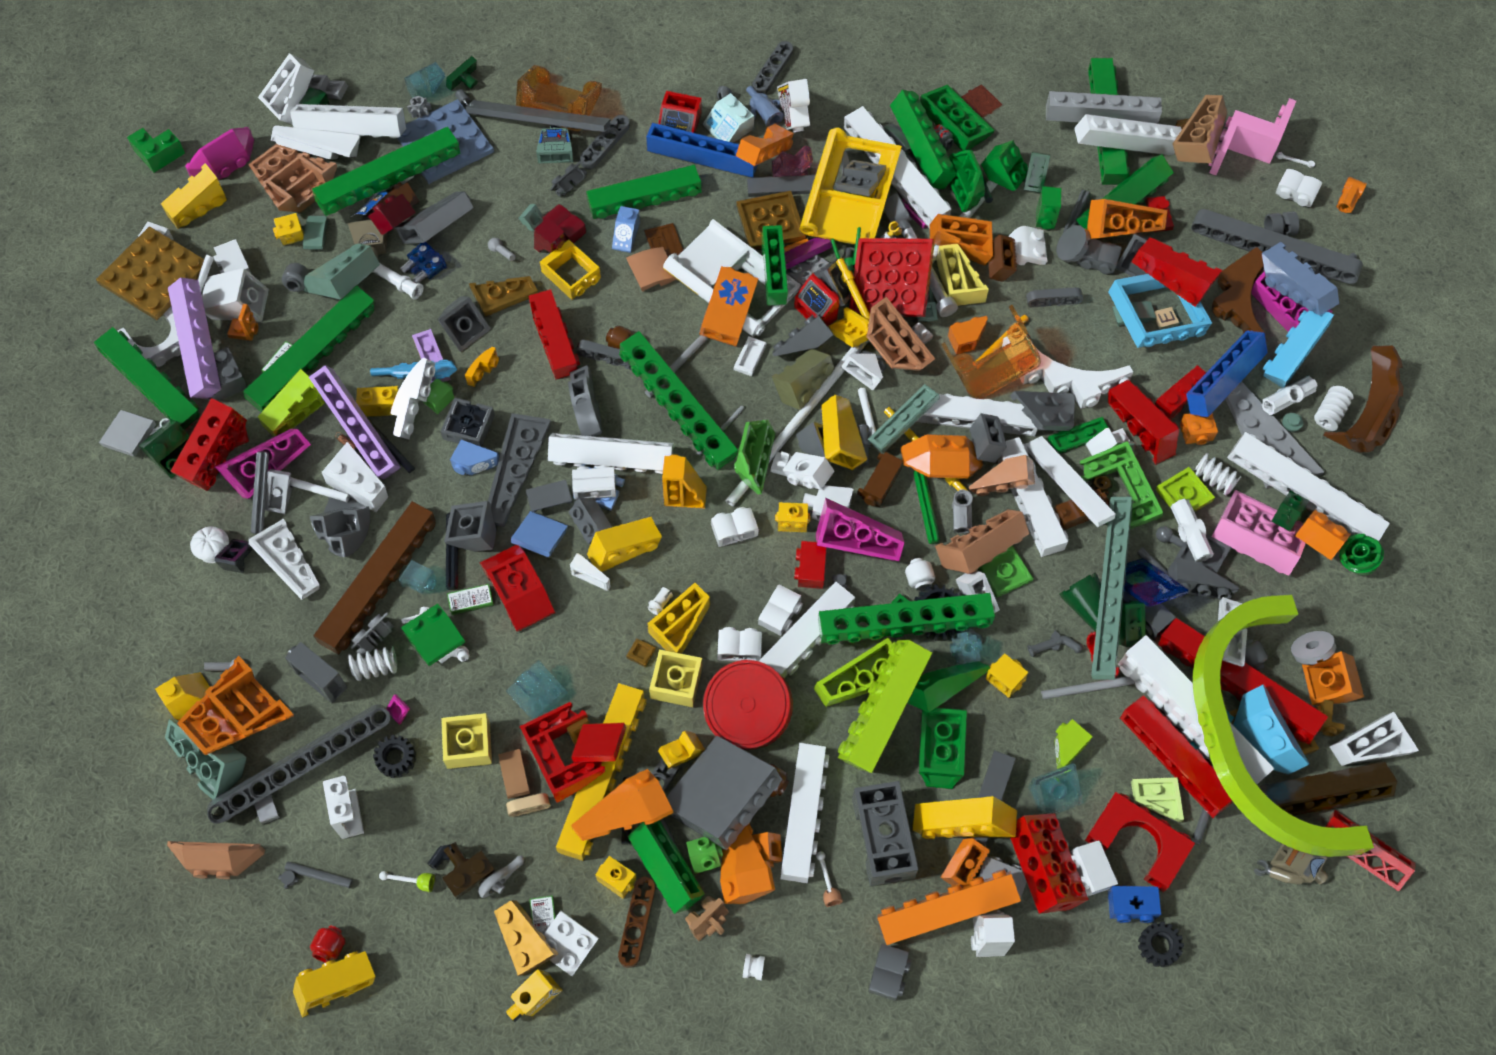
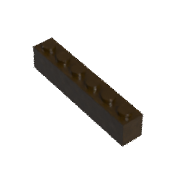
[1258,762,1398,816]

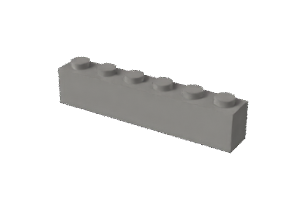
[1046,91,1162,124]

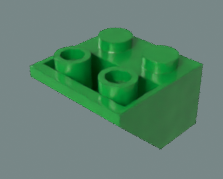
[981,140,1028,191]

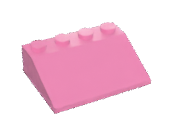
[1212,490,1306,576]

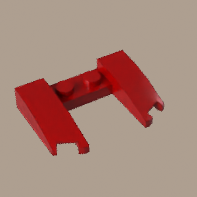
[520,702,606,803]

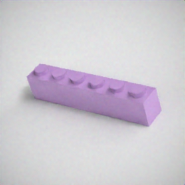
[168,277,221,399]
[309,365,401,479]

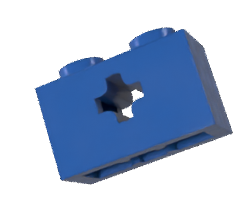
[1108,886,1161,923]

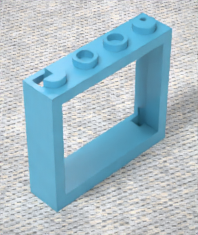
[1108,274,1212,348]

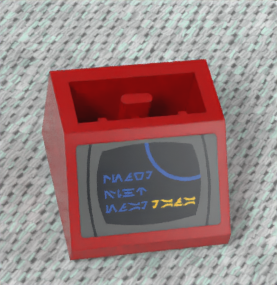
[658,91,702,133]
[794,274,839,326]

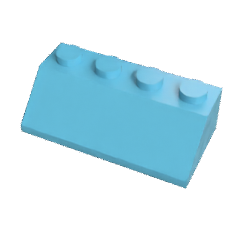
[1263,310,1334,388]

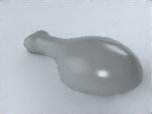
[478,855,525,898]

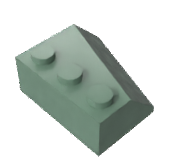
[303,244,380,299]

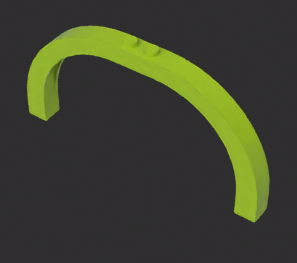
[1193,595,1374,857]

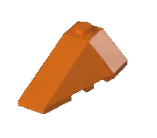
[571,769,673,841]

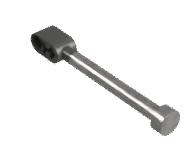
[884,192,958,317]

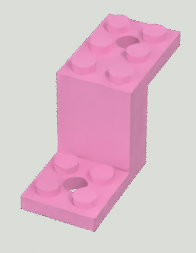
[1208,98,1296,175]

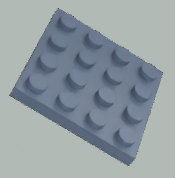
[397,99,494,184]

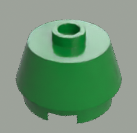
[1339,534,1384,576]

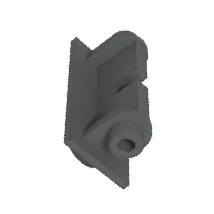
[550,161,587,197]

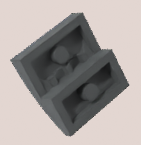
[835,160,886,196]

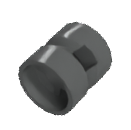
[1264,211,1299,237]

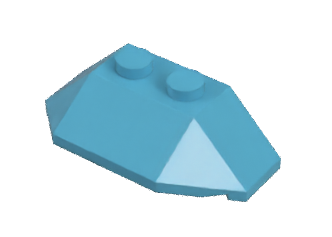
[1233,684,1309,774]

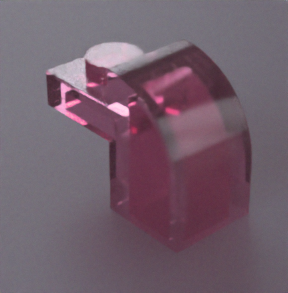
[772,145,813,177]

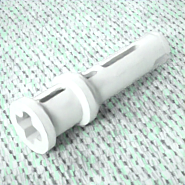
[372,263,424,300]

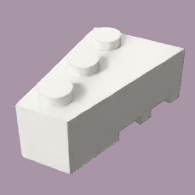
[258,53,314,125]
[322,442,388,512]
[971,910,1015,957]

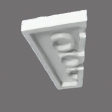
[249,519,319,600]

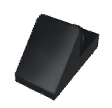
[214,539,253,573]

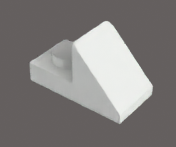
[1086,428,1130,456]

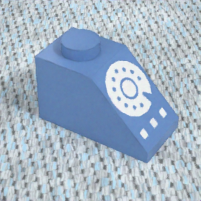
[612,206,640,253]
[450,440,499,475]

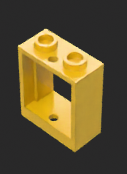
[540,240,601,300]

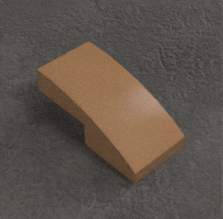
[498,749,530,799]

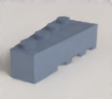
[1262,242,1339,315]

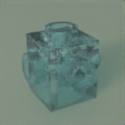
[950,631,982,665]

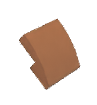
[626,247,677,292]

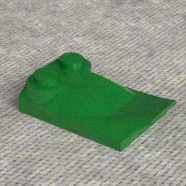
[919,708,967,789]

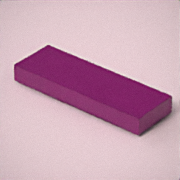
[784,237,832,270]

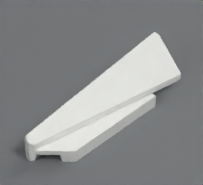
[271,126,360,160]

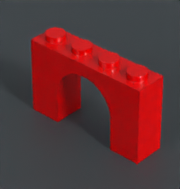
[1085,792,1195,893]

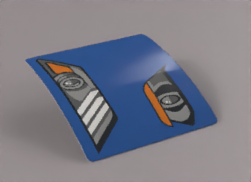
[351,192,387,217]

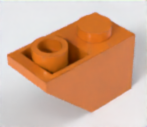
[948,316,988,355]

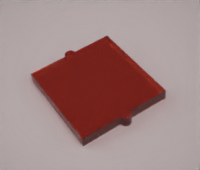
[961,85,1002,118]

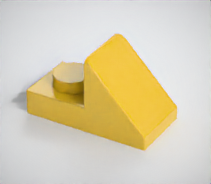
[658,730,705,769]

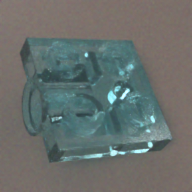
[506,661,568,720]

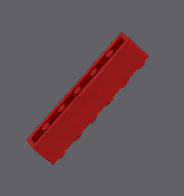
[1120,695,1233,818]

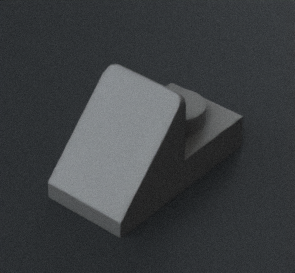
[265,469,293,514]

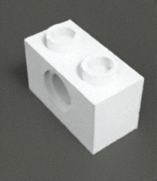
[783,452,834,489]

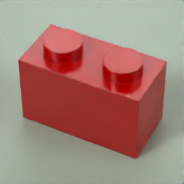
[794,541,826,589]

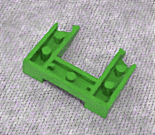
[1080,441,1163,529]

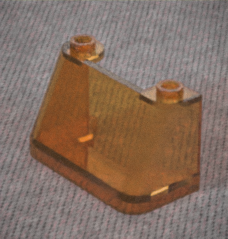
[516,65,602,131]

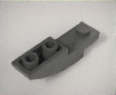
[568,365,603,437]

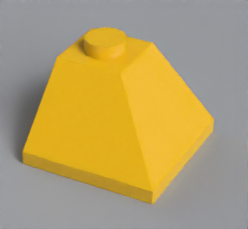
[155,672,210,721]

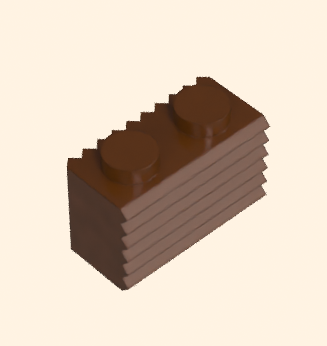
[988,235,1017,282]

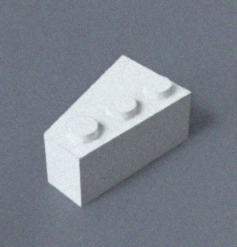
[1330,712,1419,766]

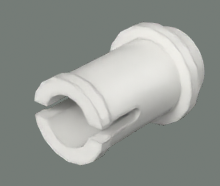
[648,587,673,615]

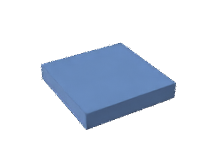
[511,511,568,557]

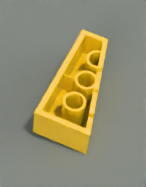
[913,796,1017,839]

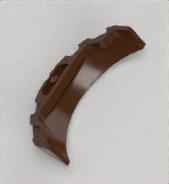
[1323,345,1404,453]

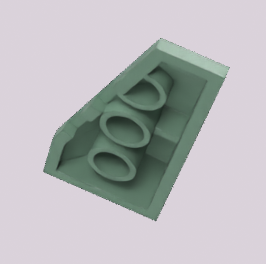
[165,718,247,799]

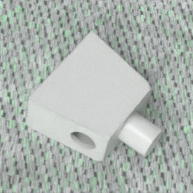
[803,485,853,521]

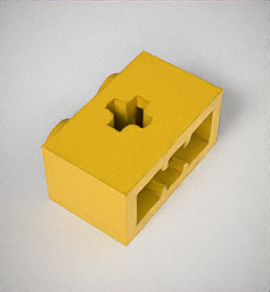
[356,386,399,417]

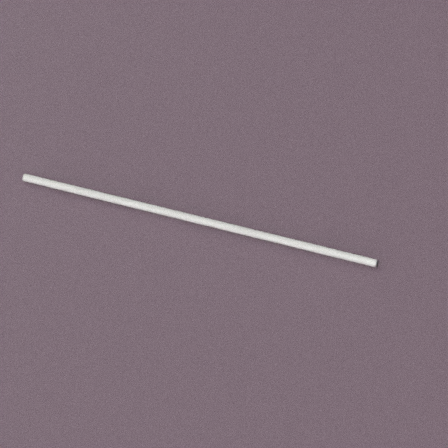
[725,181,998,506]

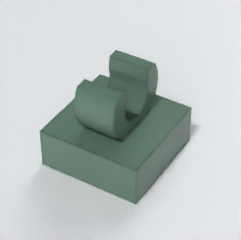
[519,204,544,231]

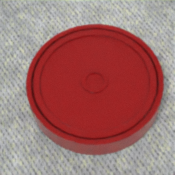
[703,660,793,750]

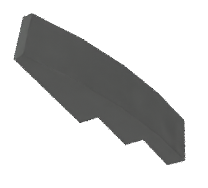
[966,750,1016,845]

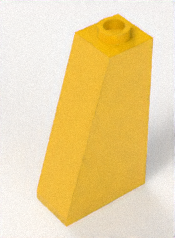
[821,395,867,470]

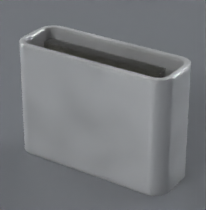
[254,794,280,825]

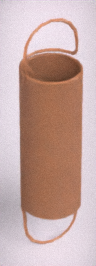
[335,432,360,454]

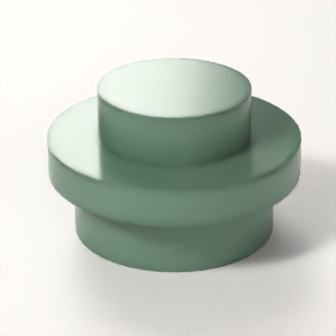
[1282,413,1303,432]

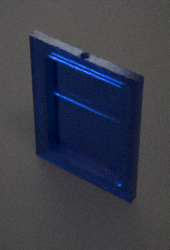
[1124,558,1189,607]

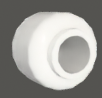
[905,558,935,591]

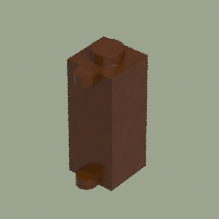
[857,452,903,507]
[1054,488,1110,530]

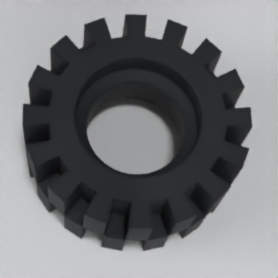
[373,735,416,778]
[1138,922,1184,967]

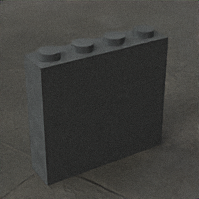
[667,736,782,850]

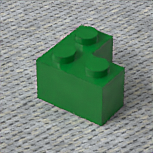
[127,128,185,173]

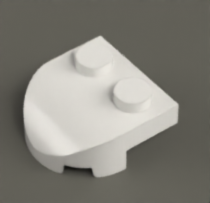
[1008,226,1048,265]

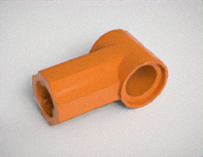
[1336,176,1367,213]

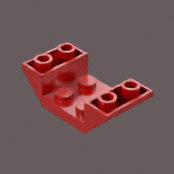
[480,545,555,632]

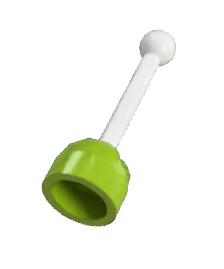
[379,871,435,892]

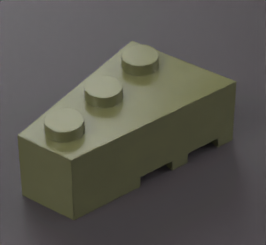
[771,349,835,410]

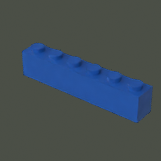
[646,123,758,178]
[1186,331,1268,417]

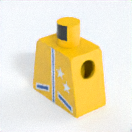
[506,969,563,1022]

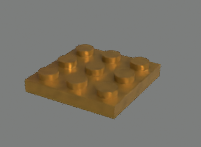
[736,191,806,250]

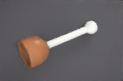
[816,851,843,907]

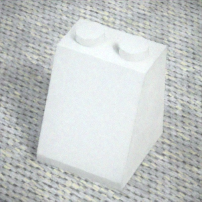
[202,268,269,322]

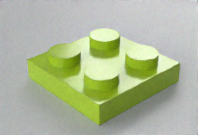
[1155,467,1215,512]

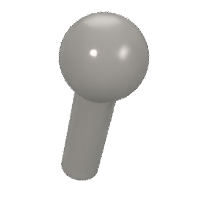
[488,238,516,261]
[204,658,247,671]

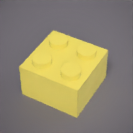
[649,649,702,707]
[441,713,492,769]

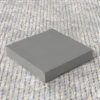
[99,410,156,457]

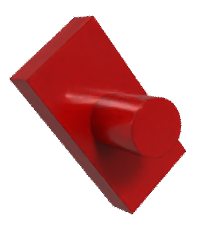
[1145,196,1174,232]

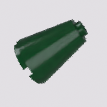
[1059,572,1101,632]

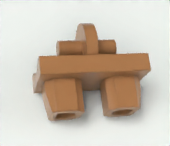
[685,896,729,941]

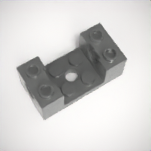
[852,781,918,886]

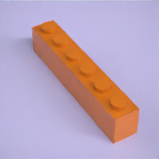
[877,869,1021,945]

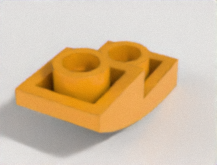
[465,347,499,387]

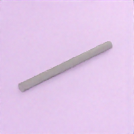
[696,405,745,456]

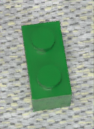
[1036,186,1062,230]

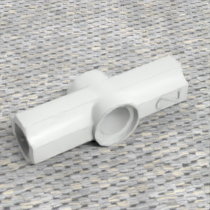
[1262,376,1318,415]
[1171,499,1214,562]

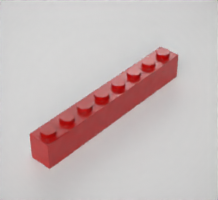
[1158,618,1328,745]

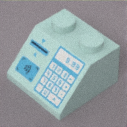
[703,93,754,143]

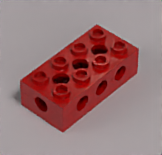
[171,398,247,491]
[1010,813,1089,914]

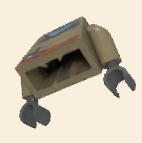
[1254,844,1328,885]

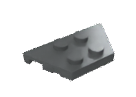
[1010,391,1075,431]

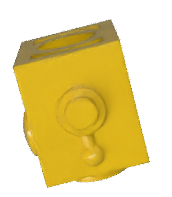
[273,213,304,245]
[775,502,811,532]
[986,653,1028,698]
[595,856,637,899]

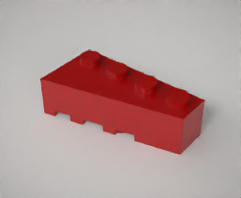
[1132,237,1222,307]
[528,289,580,380]
[1108,380,1179,465]

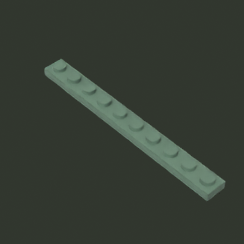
[1091,497,1133,680]

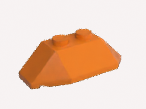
[901,434,983,478]

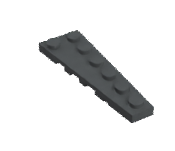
[488,413,551,527]

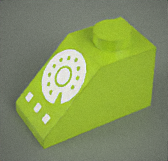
[1054,719,1093,773]

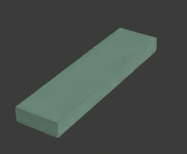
[868,384,940,453]

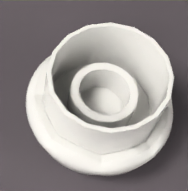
[190,526,229,563]

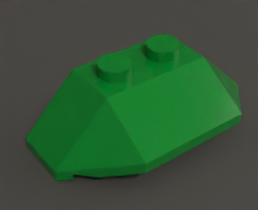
[949,150,985,213]

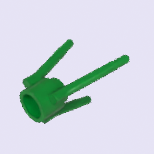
[831,227,861,275]

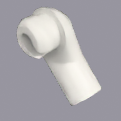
[438,646,469,663]

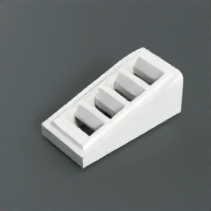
[570,553,611,591]

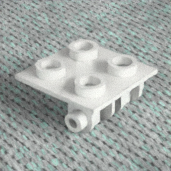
[544,911,599,976]

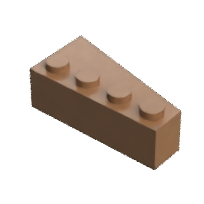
[1172,95,1228,164]

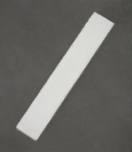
[1025,436,1115,527]

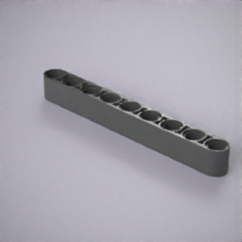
[1191,209,1363,284]
[207,704,390,824]

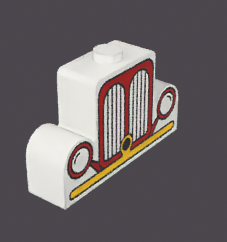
[777,79,810,132]

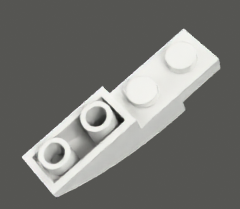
[391,358,435,439]

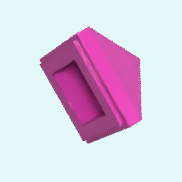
[386,694,410,725]

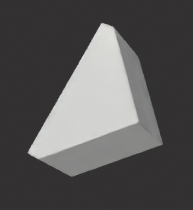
[841,354,883,390]

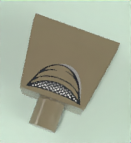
[348,220,388,260]

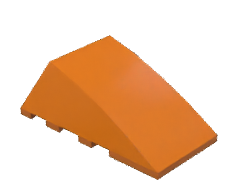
[177,656,294,755]

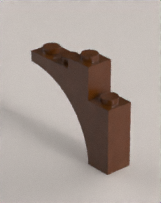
[1212,247,1265,333]

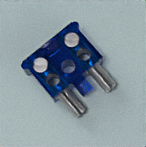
[400,242,447,283]

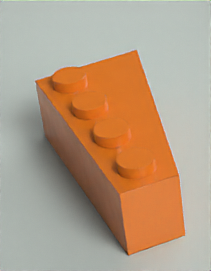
[1087,199,1167,239]

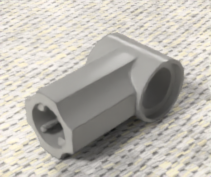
[952,489,973,533]

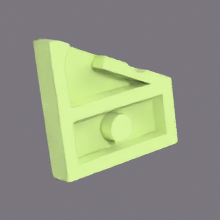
[1131,777,1184,822]

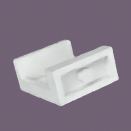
[323,776,364,839]

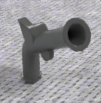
[1027,630,1083,657]

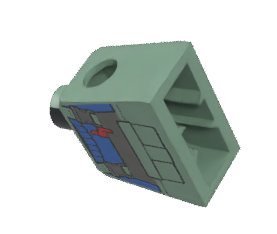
[536,125,573,163]

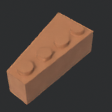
[935,509,1029,574]

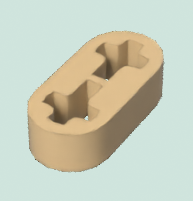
[506,793,550,817]

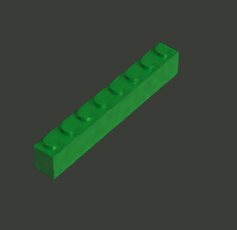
[1088,58,1130,185]
[312,127,460,216]
[243,285,375,412]

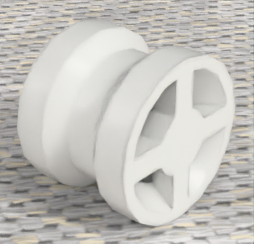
[743,954,765,981]

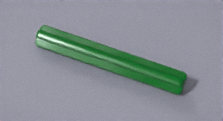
[913,471,940,544]

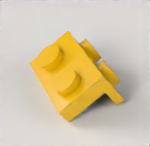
[829,307,869,348]

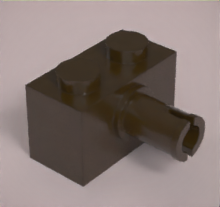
[442,842,495,900]

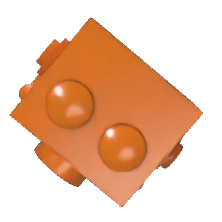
[1180,413,1218,445]

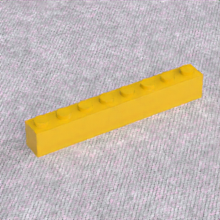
[556,683,647,861]

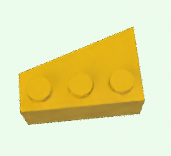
[161,163,227,229]
[587,517,662,572]

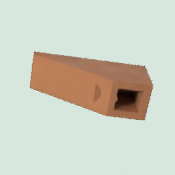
[969,455,1035,496]

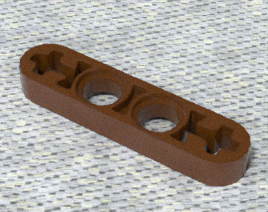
[618,877,655,968]

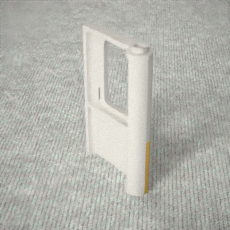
[663,219,801,337]

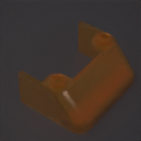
[941,305,1041,399]

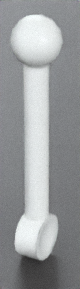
[1276,152,1315,168]

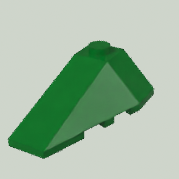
[907,660,990,713]

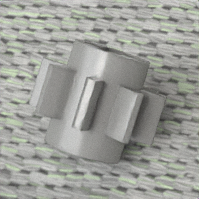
[407,96,432,119]

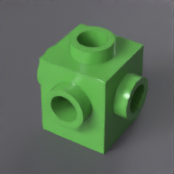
[686,837,723,874]

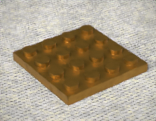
[96,226,204,320]

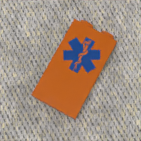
[699,266,758,347]

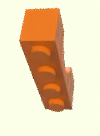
[736,124,794,166]

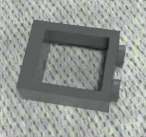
[285,642,348,703]

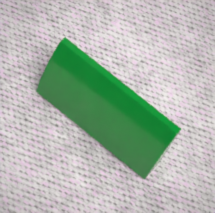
[920,84,995,151]

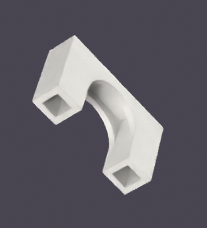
[118,306,181,367]

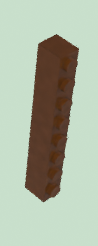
[313,501,436,655]

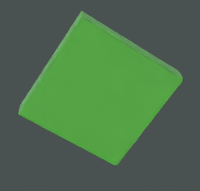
[978,545,1034,598]

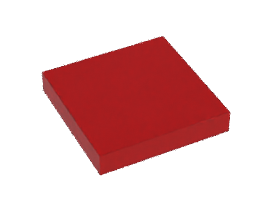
[571,723,626,763]

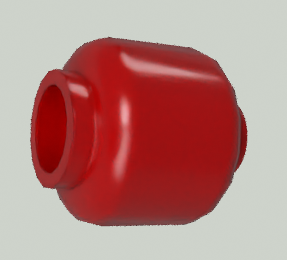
[310,925,346,963]

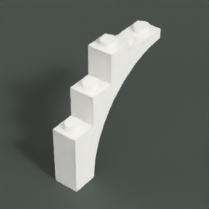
[1002,331,1133,409]

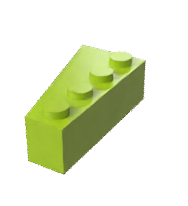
[814,638,892,707]

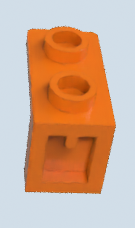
[227,304,258,341]

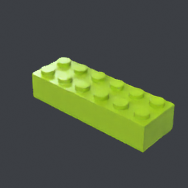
[838,640,932,773]

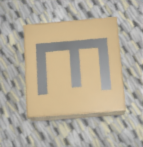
[1154,307,1179,330]

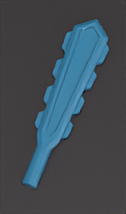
[370,360,457,379]

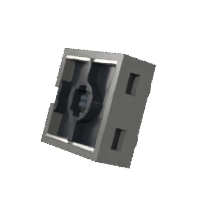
[440,398,495,447]

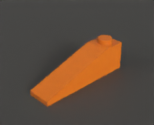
[720,824,775,904]

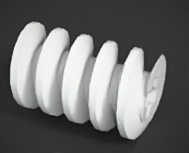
[1314,386,1354,431]
[1194,453,1241,496]
[349,646,397,681]

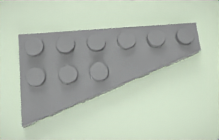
[1225,381,1324,489]

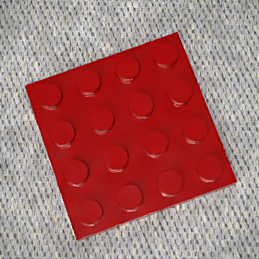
[849,238,935,317]

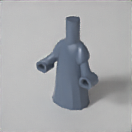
[746,86,784,127]

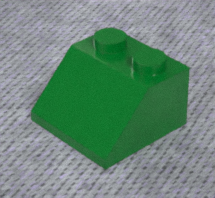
[401,603,465,666]

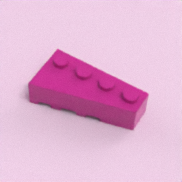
[1251,271,1333,332]
[215,429,311,499]
[816,497,904,561]

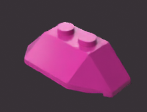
[185,127,254,181]

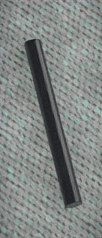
[365,415,415,473]

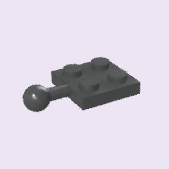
[1156,526,1231,573]

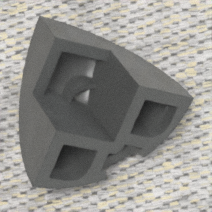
[310,506,370,557]

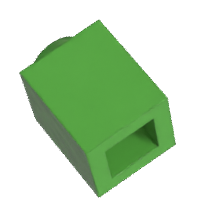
[423,379,454,414]

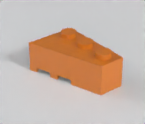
[930,214,993,265]

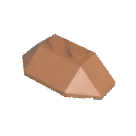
[867,297,935,370]
[167,841,265,879]

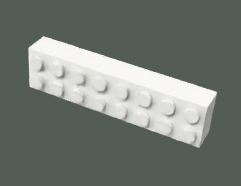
[1118,635,1274,784]

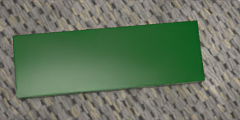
[1048,417,1109,454]

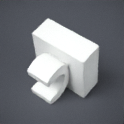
[911,323,933,344]
[770,452,792,476]

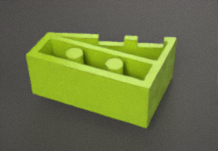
[258,369,325,437]

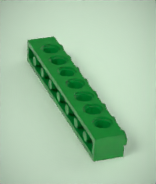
[619,331,738,471]
[818,593,995,645]

